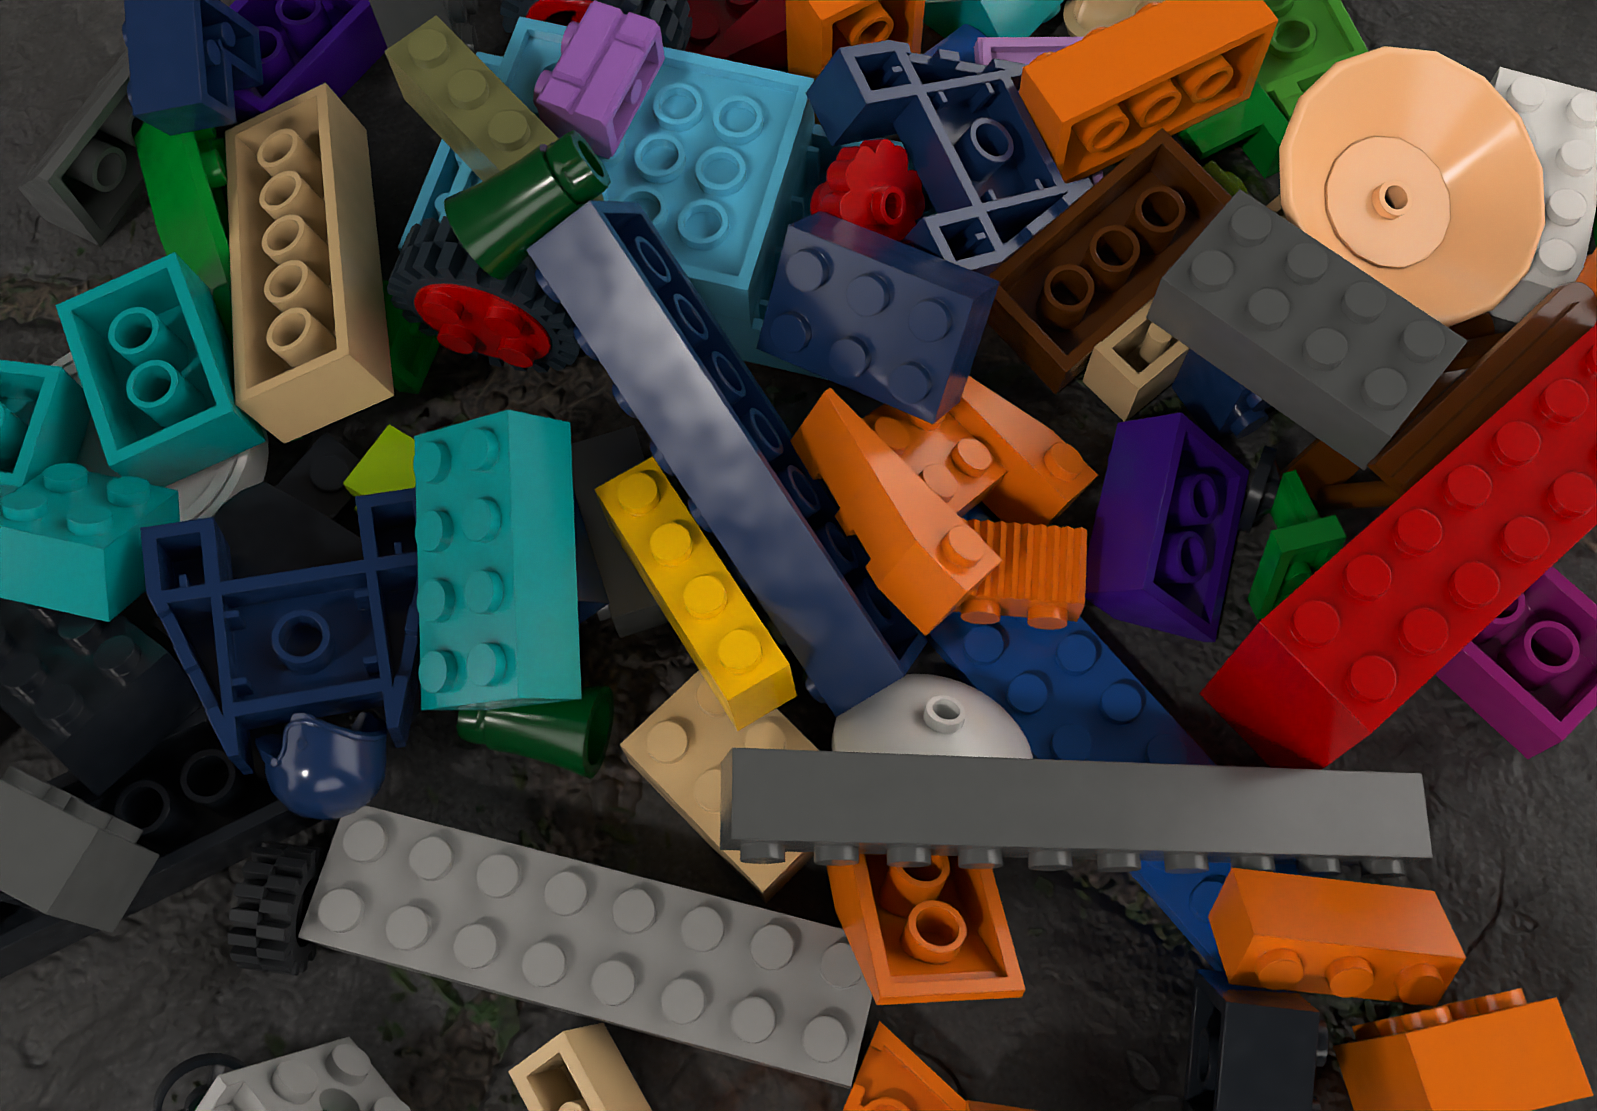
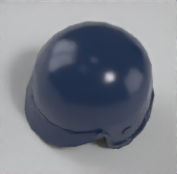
[255,712,388,820]

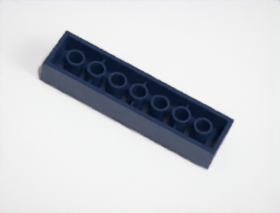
[526,200,928,717]

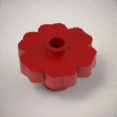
[810,139,925,242]

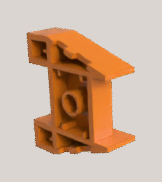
[790,376,1098,636]

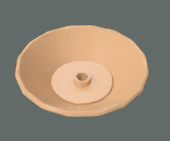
[1279,46,1545,327]

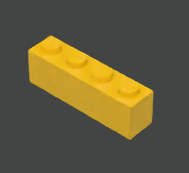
[594,456,797,731]

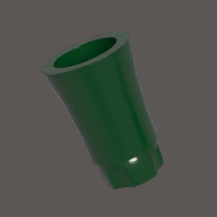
[444,130,611,280]
[456,686,614,779]

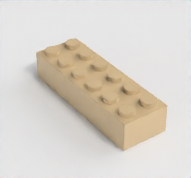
[225,83,394,444]

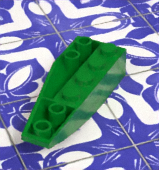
[134,122,302,442]

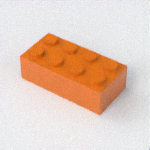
[1019,0,1279,183]

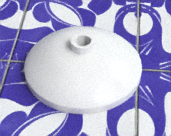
[832,674,1033,759]

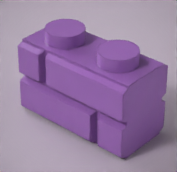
[533,0,665,159]

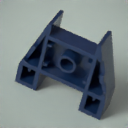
[806,40,1093,277]
[140,488,420,775]

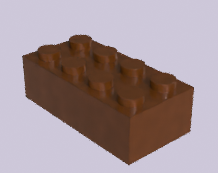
[987,128,1232,394]

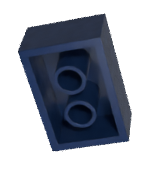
[756,211,1000,424]

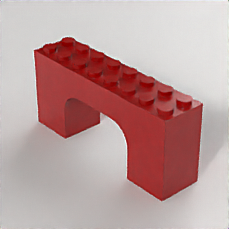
[1199,324,1597,770]

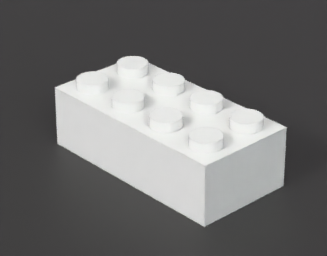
[1488,67,1597,323]

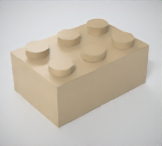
[620,670,819,903]

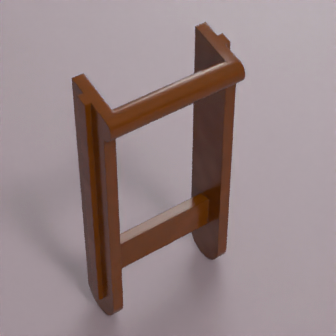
[1280,282,1597,511]

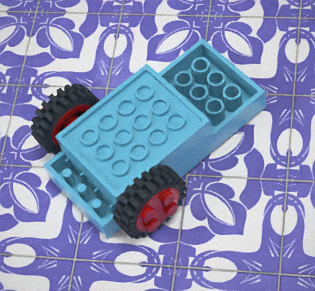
[387,0,937,381]

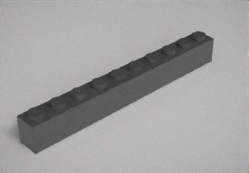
[720,747,1433,879]

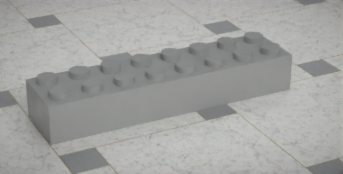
[298,805,872,1089]

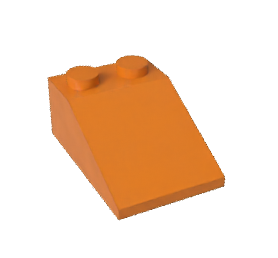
[826,854,1026,1005]

